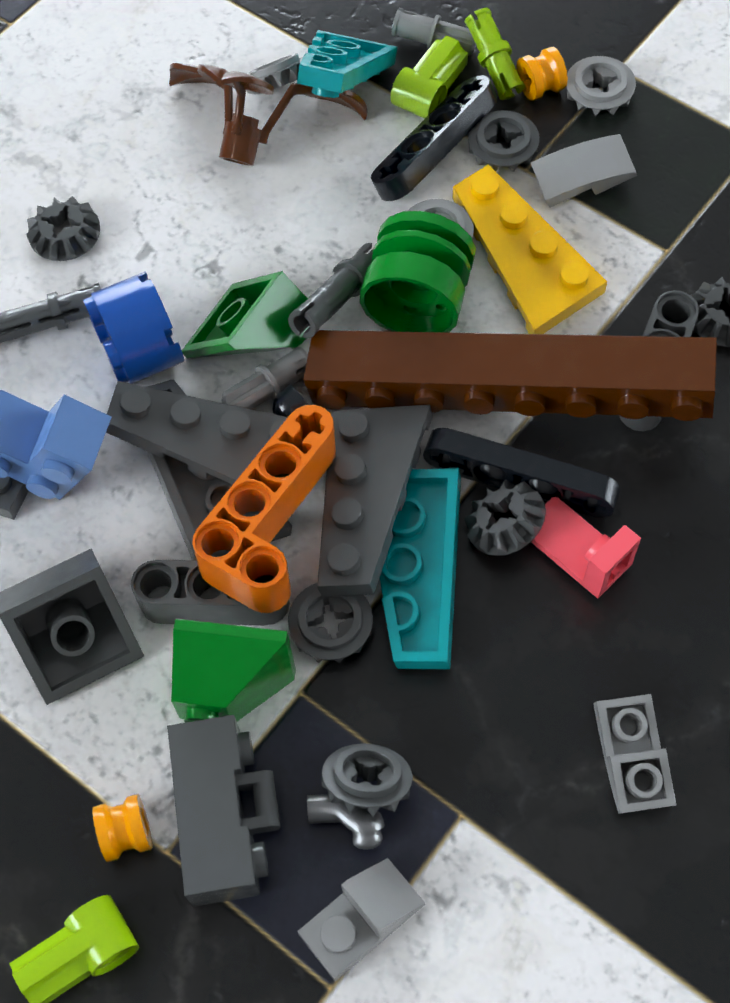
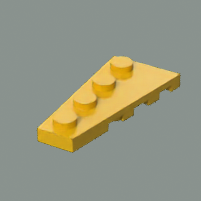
[452,165,607,334]

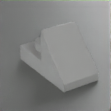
[297,858,425,982]

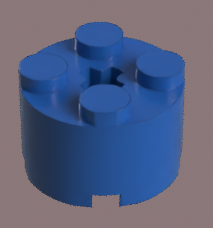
[83,271,185,384]

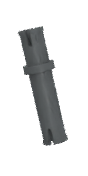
[288,243,374,339]
[0,283,101,343]

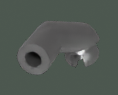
[307,794,385,850]

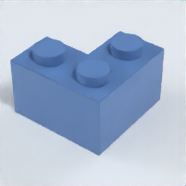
[0,390,112,500]

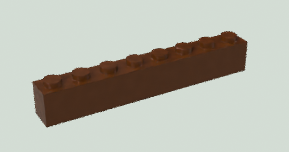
[303,330,717,421]

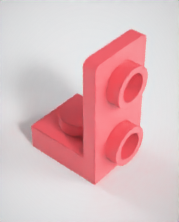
[531,497,641,599]

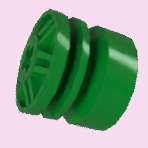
[359,211,476,333]

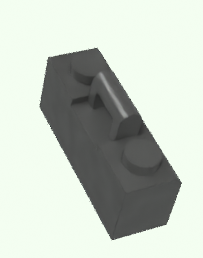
[167,715,281,907]

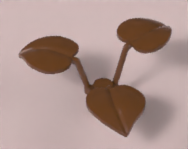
[169,63,368,166]

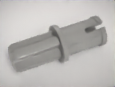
[392,7,476,56]
[221,347,308,409]

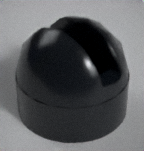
[272,384,309,417]

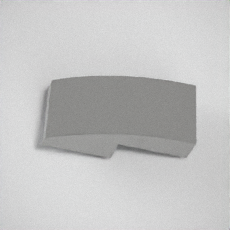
[530,134,638,208]
[593,694,676,814]

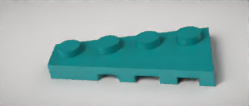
[297,30,398,98]
[379,468,461,669]

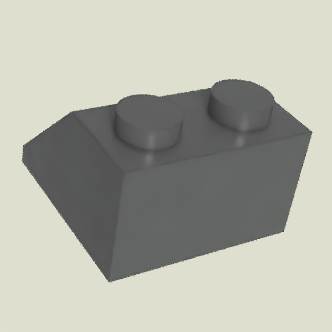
[0,548,144,705]

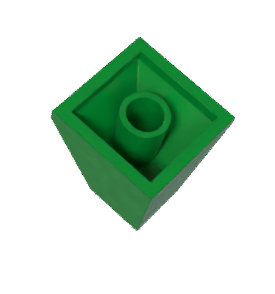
[182,271,309,358]
[171,619,296,723]

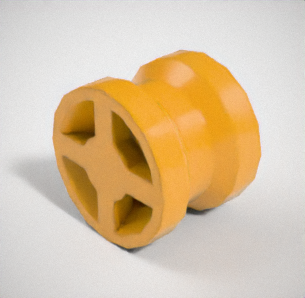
[516,47,568,101]
[92,794,153,862]

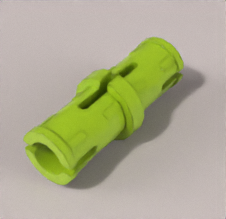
[464,8,525,100]

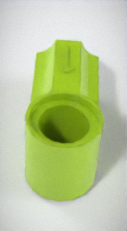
[390,35,468,119]
[9,895,139,1003]

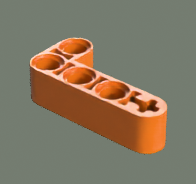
[192,405,336,613]

